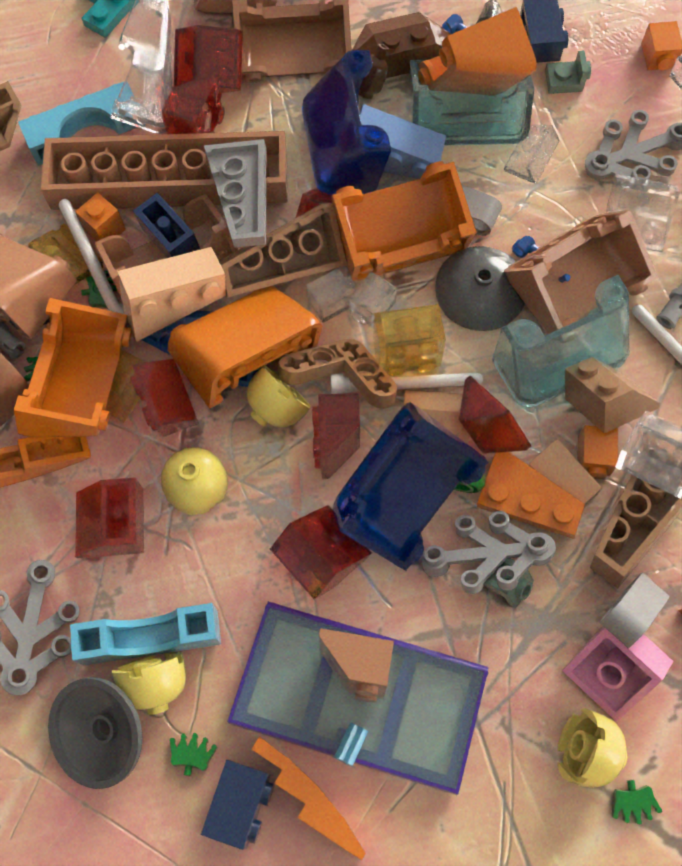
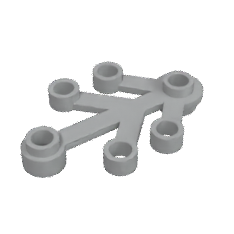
[584,110,682,186]
[421,511,556,594]
[0,560,80,695]

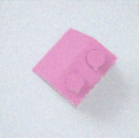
[562,626,673,722]

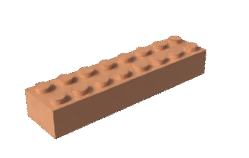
[41,131,288,210]

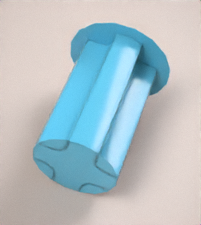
[331,722,368,769]

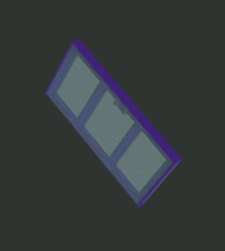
[227,601,489,795]

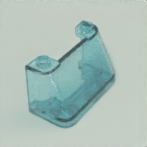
[409,60,535,145]
[492,275,630,408]

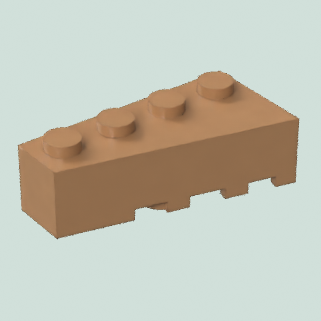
[219,203,347,297]
[590,436,682,589]

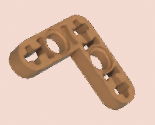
[278,339,397,409]

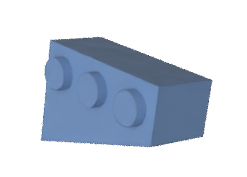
[338,104,446,179]

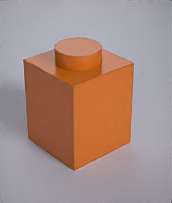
[641,21,682,71]
[75,192,126,242]
[577,425,618,479]

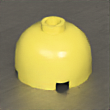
[246,365,311,428]
[161,447,228,515]
[112,652,186,715]
[557,708,627,788]

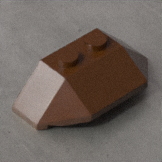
[348,12,451,86]

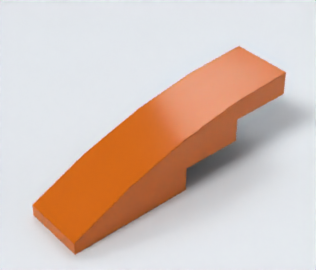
[0,436,91,488]
[251,736,366,861]

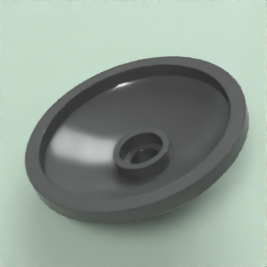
[435,246,525,331]
[48,677,142,789]

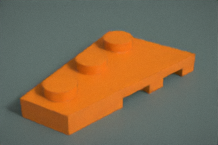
[477,444,585,539]

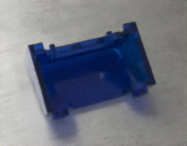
[302,50,391,195]
[333,402,489,571]

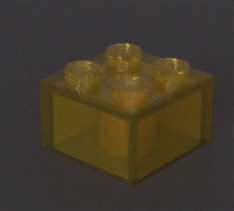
[373,304,446,376]

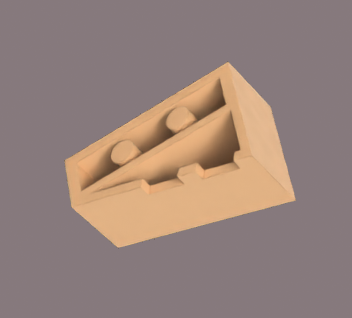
[117,247,226,342]

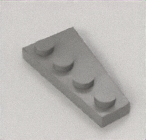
[204,139,266,248]

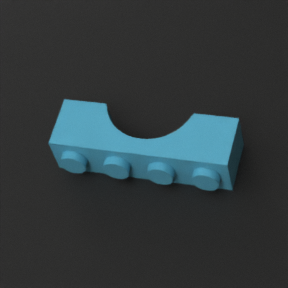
[18,80,146,166]
[70,603,221,666]

